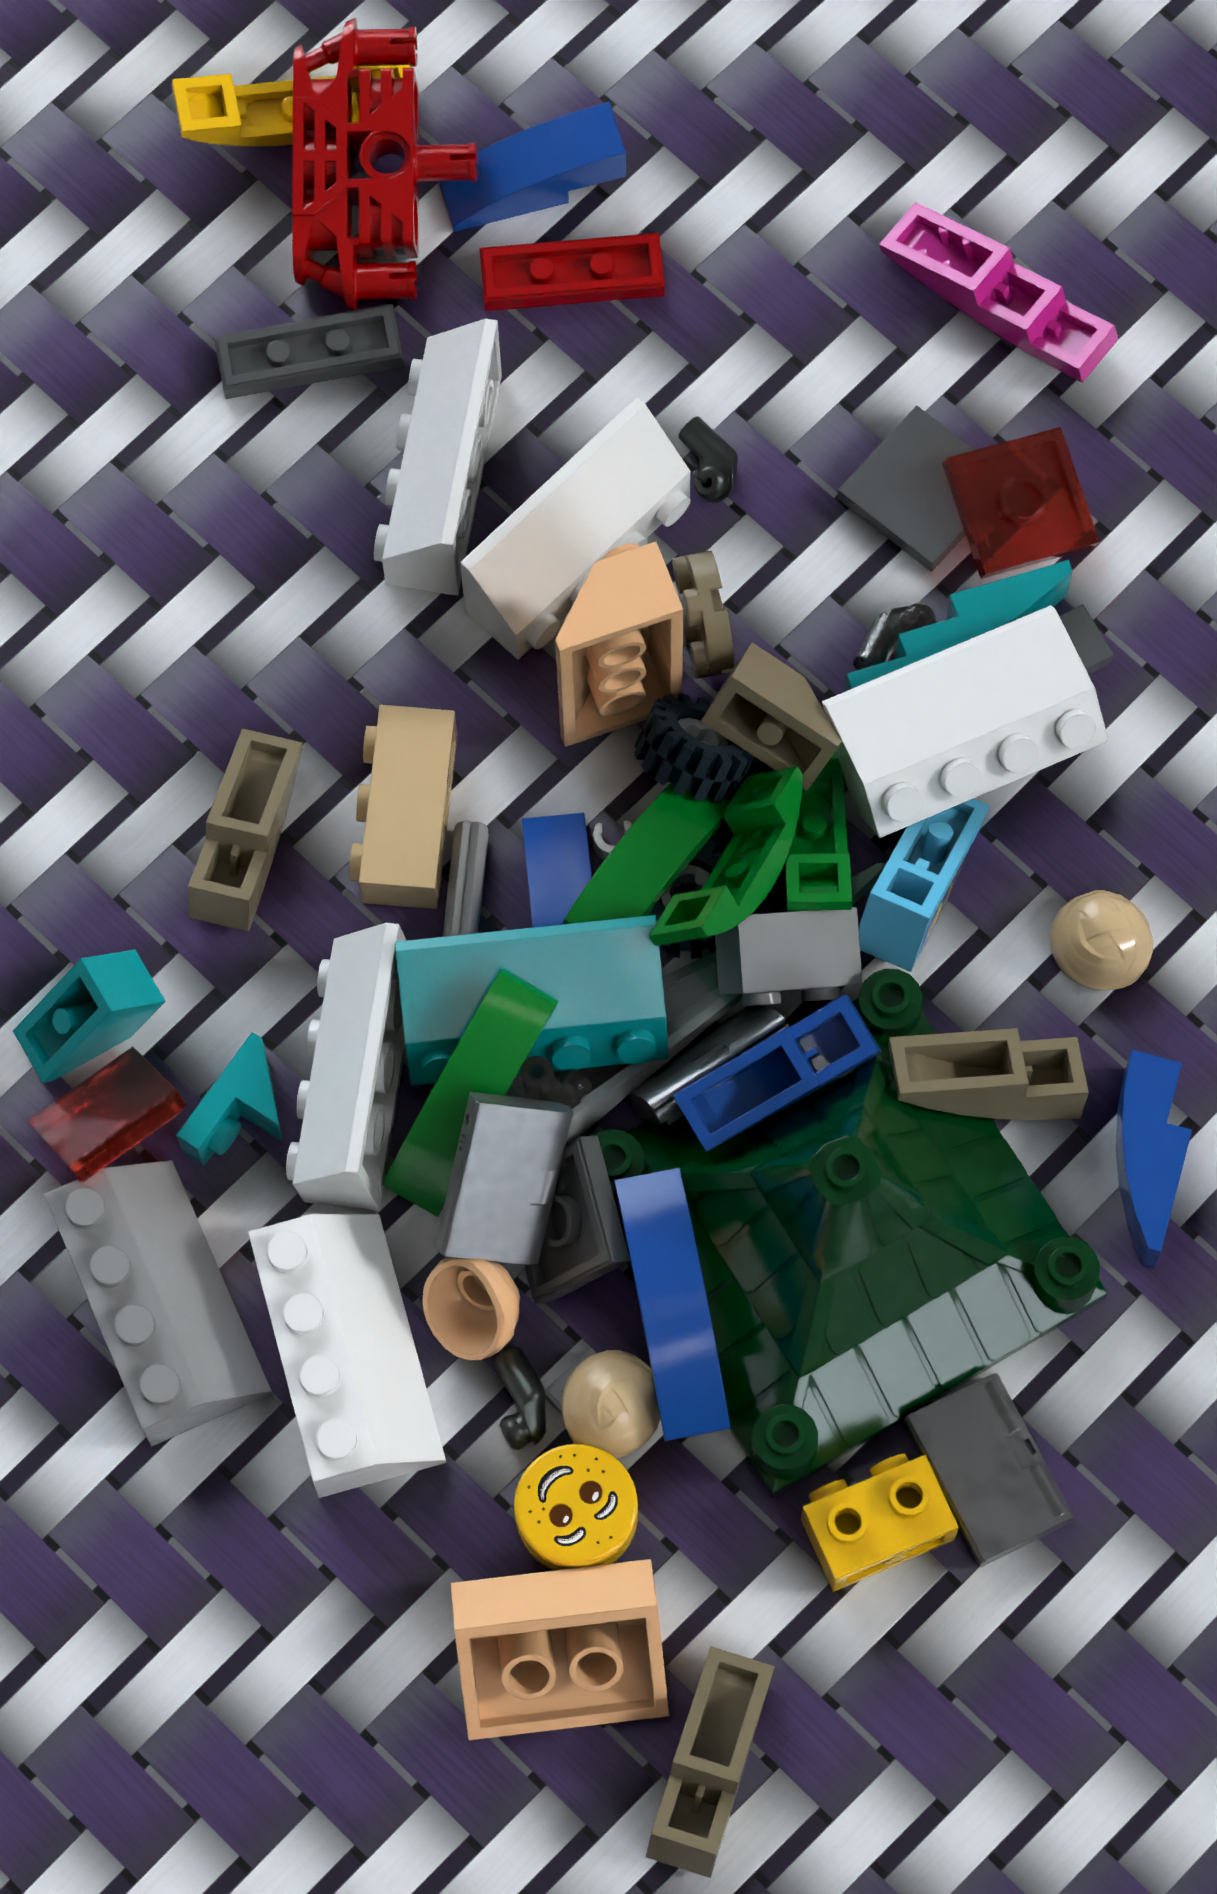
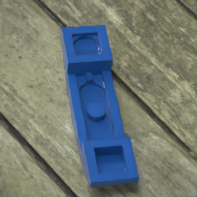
[614,1168,730,1442]

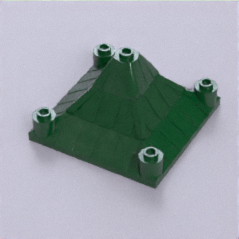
[593,969,1108,1498]

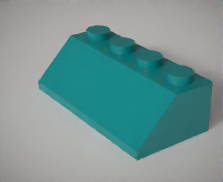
[395,915,669,1086]

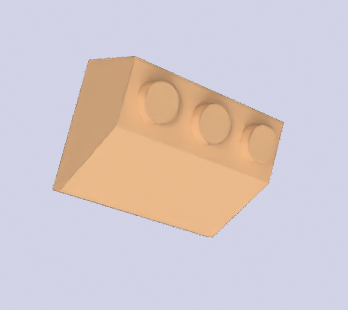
[451,1559,669,1740]

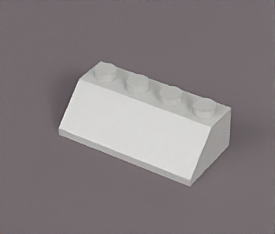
[374,318,502,596]
[460,397,691,660]
[822,605,1109,838]
[286,923,406,1210]
[248,1214,446,1498]

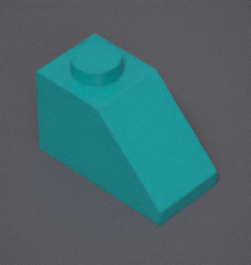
[13,949,166,1083]

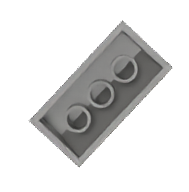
[44,1160,272,1447]

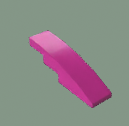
[879,202,1118,383]

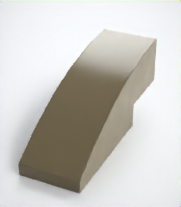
[188,728,303,932]
[888,1028,1089,1120]
[646,1646,775,1878]

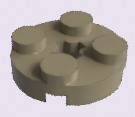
[672,551,734,679]

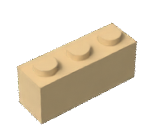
[349,705,458,910]

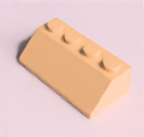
[555,541,683,747]

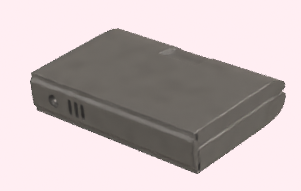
[626,1005,789,1125]
[435,1092,574,1265]
[903,1373,1075,1567]

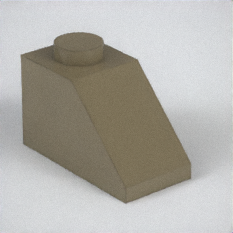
[701,642,842,791]

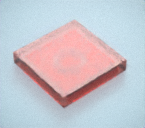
[942,427,1100,579]
[28,1046,187,1183]

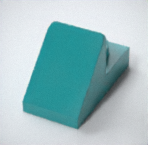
[176,1032,283,1167]

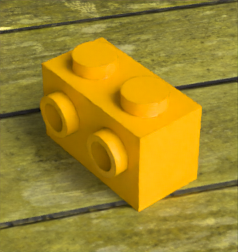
[801,1453,959,1592]

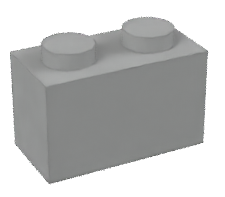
[715,907,862,1006]

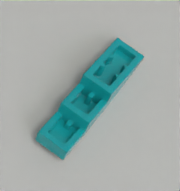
[845,560,1073,691]

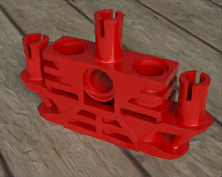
[292,18,477,311]

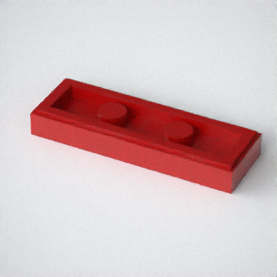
[479,233,665,311]

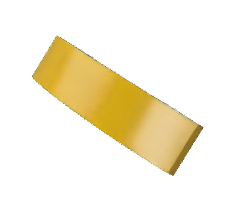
[172,65,410,147]

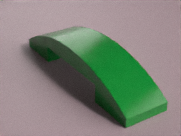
[784,751,852,911]
[649,766,803,946]
[562,783,732,925]
[382,969,559,1217]

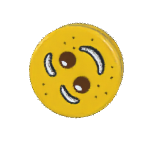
[514,1444,638,1571]

